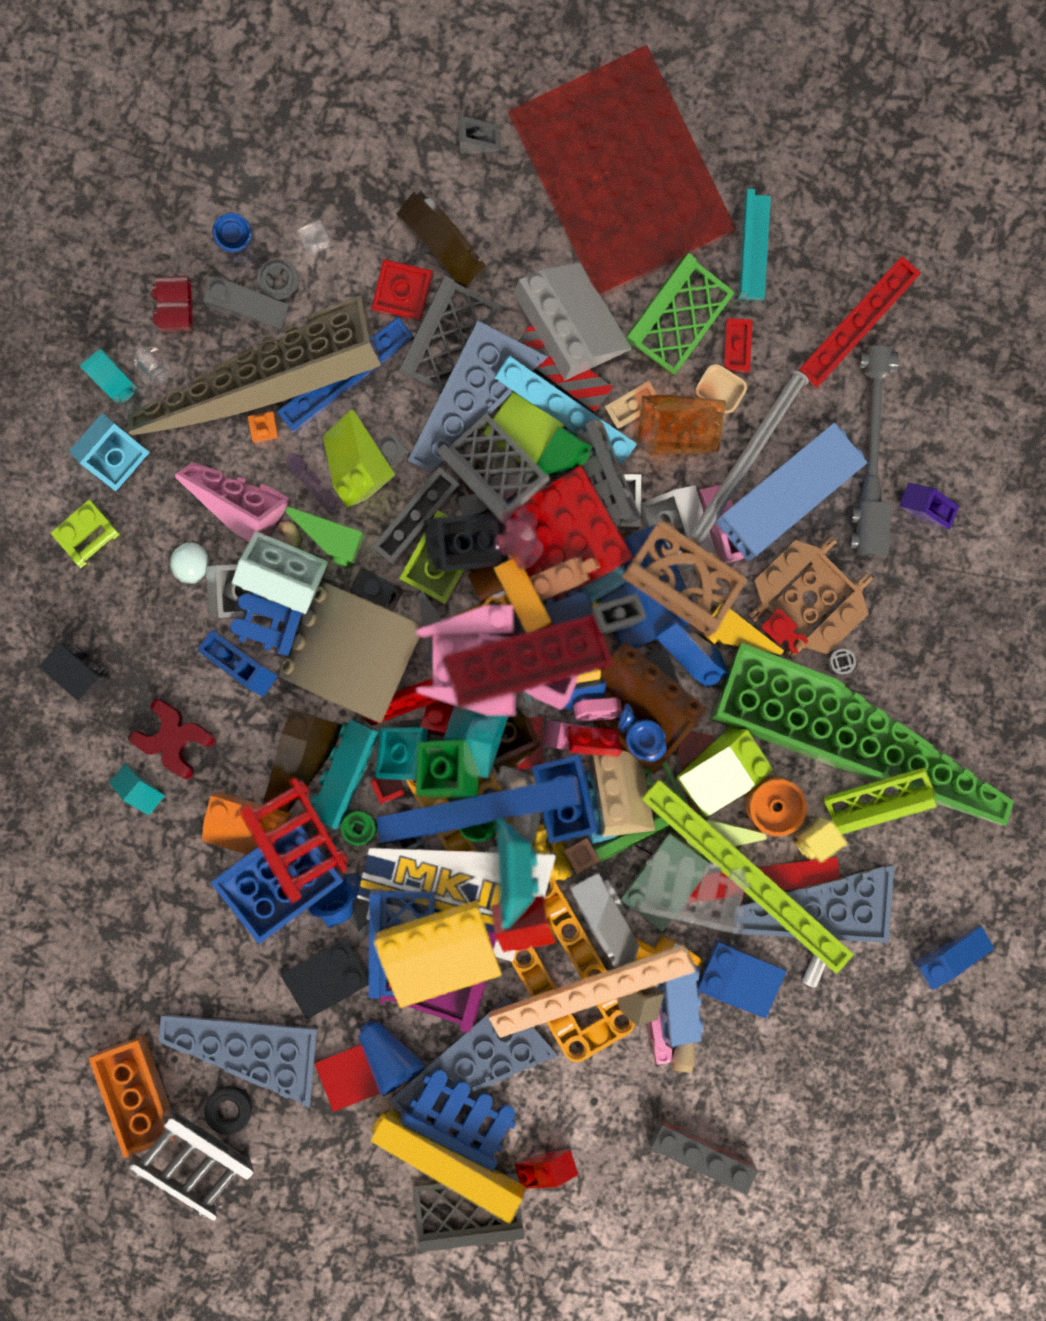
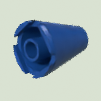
[358,1020,425,1097]

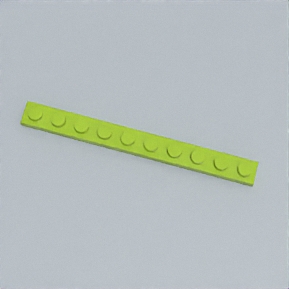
[641,779,854,974]

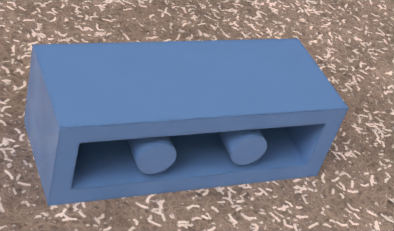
[658,963,703,1047]

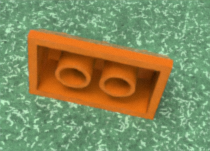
[202,791,291,855]

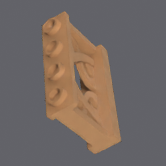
[622,520,747,637]

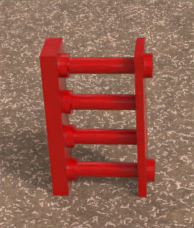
[237,777,348,903]

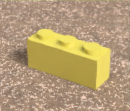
[793,817,847,862]

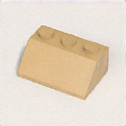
[590,750,655,837]

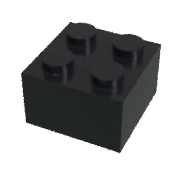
[38,643,111,702]

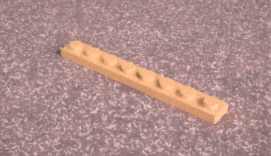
[489,945,695,1038]

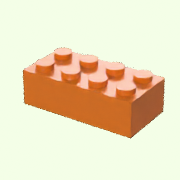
[88,1035,176,1158]

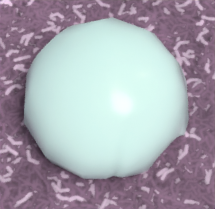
[170,542,210,584]

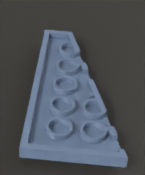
[732,864,894,943]

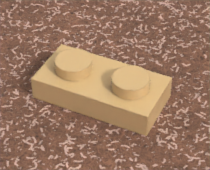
[604,381,662,430]

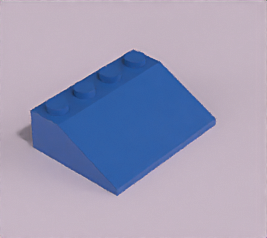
[599,524,694,650]
[211,825,344,944]

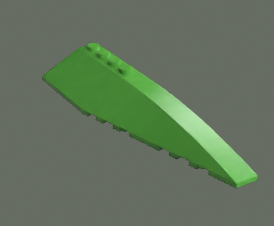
[709,642,1014,826]

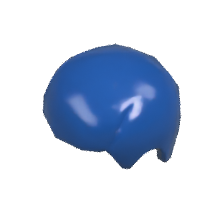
[212,212,252,253]

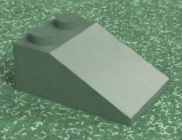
[620,832,713,931]

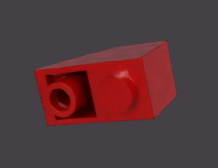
[514,1150,578,1189]

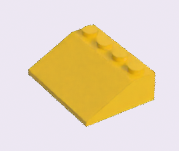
[374,900,501,1008]

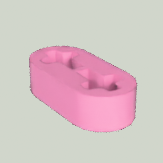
[573,698,623,722]

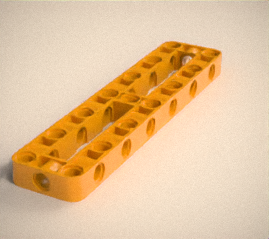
[406,770,635,1062]

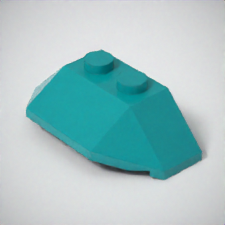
[444,693,516,779]
[497,818,539,928]

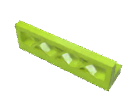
[824,767,937,834]

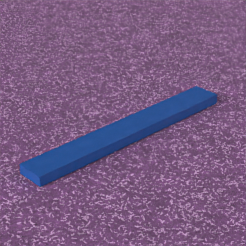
[377,776,580,844]

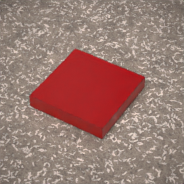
[371,259,434,322]
[314,1044,381,1112]

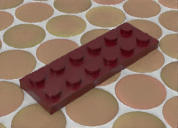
[442,615,613,709]

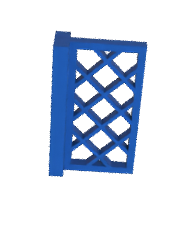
[369,889,435,998]

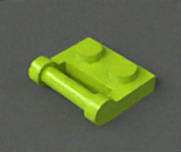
[50,499,120,568]

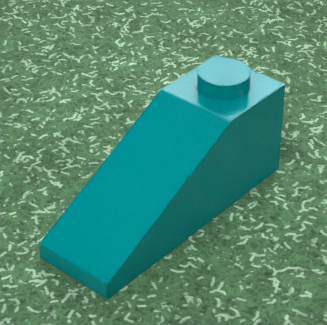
[80,349,137,403]

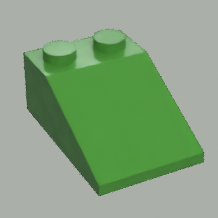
[285,507,366,568]

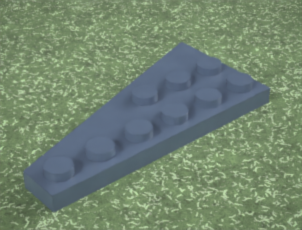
[407,320,548,472]
[389,996,559,1114]
[158,1014,318,1108]

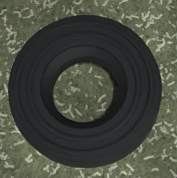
[204,1086,252,1135]

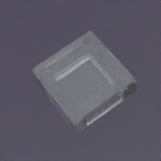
[297,220,332,256]

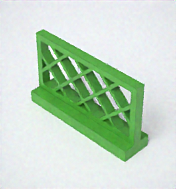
[625,253,735,376]
[587,761,690,862]

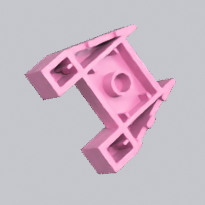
[417,606,516,716]

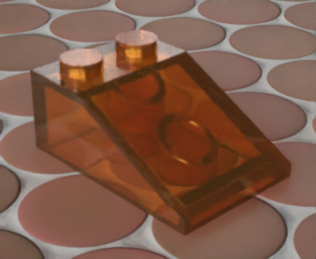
[637,394,726,456]

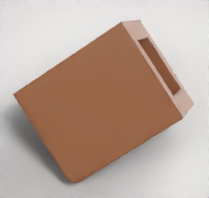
[564,836,600,874]

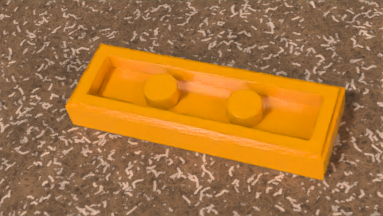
[494,556,553,633]

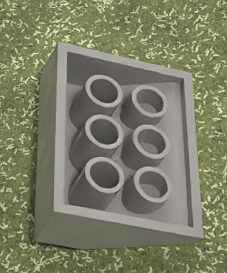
[514,262,631,380]

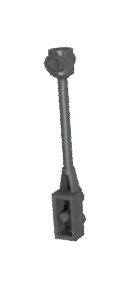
[849,346,899,557]

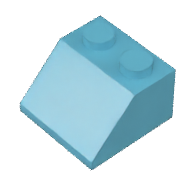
[69,413,150,491]

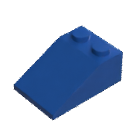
[696,938,787,1018]

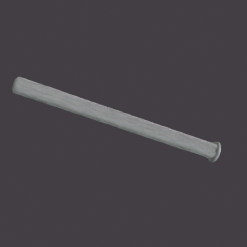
[688,370,809,545]

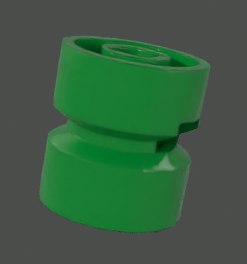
[341,809,378,846]

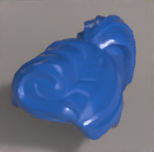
[617,704,667,762]

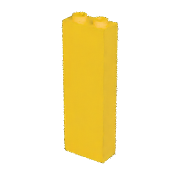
[370,1108,526,1223]

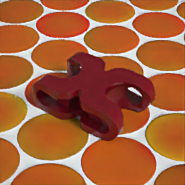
[128,698,217,780]

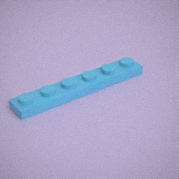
[494,355,637,465]

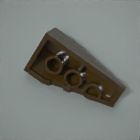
[493,708,541,774]
[262,709,343,813]

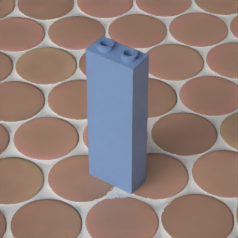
[715,423,868,562]

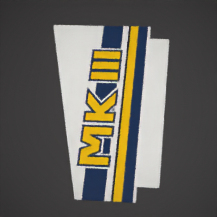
[357,848,555,961]

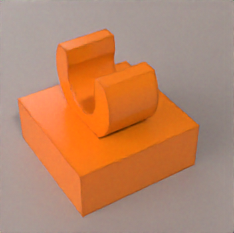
[248,412,279,443]

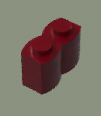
[152,276,193,332]

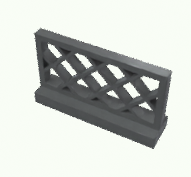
[398,276,499,392]
[437,413,550,526]
[413,1173,525,1253]

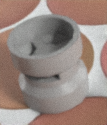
[826,649,856,675]

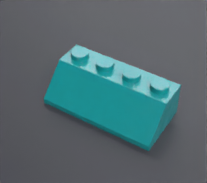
[310,719,380,830]

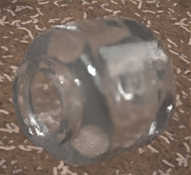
[132,347,171,386]

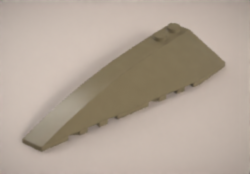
[128,295,381,435]

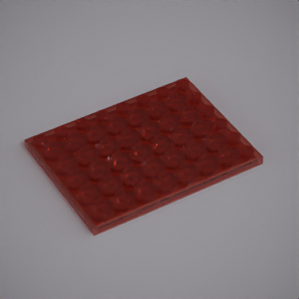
[508,45,736,296]

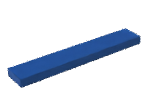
[277,317,414,433]

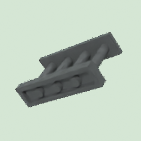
[128,1107,254,1221]

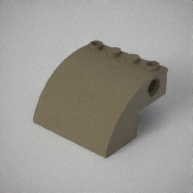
[279,581,424,723]

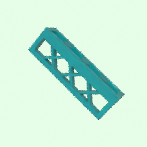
[738,189,771,300]

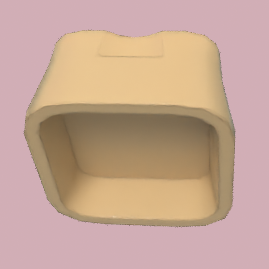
[696,364,747,414]

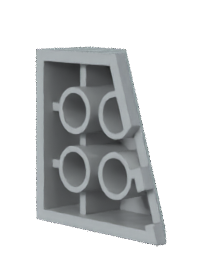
[571,873,639,968]

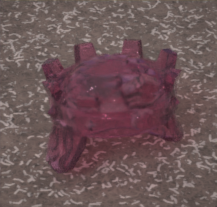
[494,504,543,570]

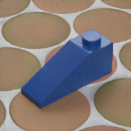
[655,619,729,688]
[197,629,278,697]
[913,925,995,991]

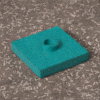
[375,726,428,781]

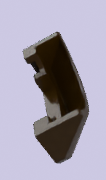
[396,188,486,288]

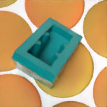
[109,763,166,816]

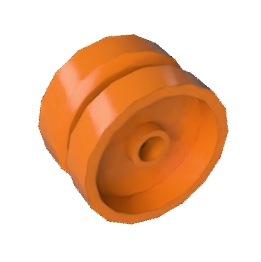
[744,775,807,836]

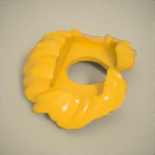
[530,823,573,881]

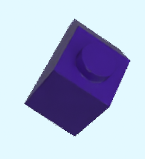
[899,482,959,530]

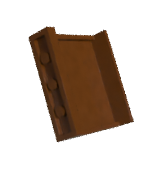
[591,641,708,774]

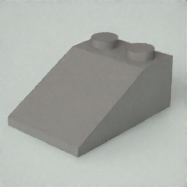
[206,564,287,618]

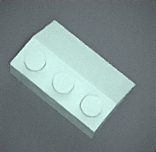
[232,531,329,614]

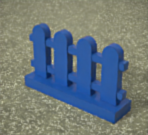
[229,553,319,656]
[399,1069,516,1171]

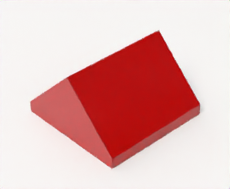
[492,895,556,953]

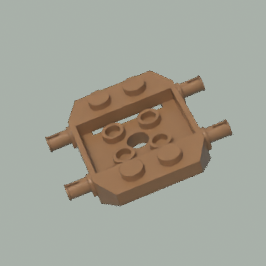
[748,535,873,660]

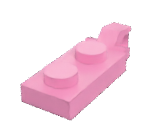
[647,1011,672,1065]

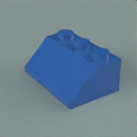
[532,754,599,843]

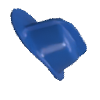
[309,873,362,928]

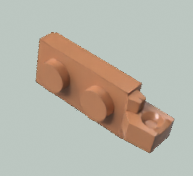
[529,557,601,602]

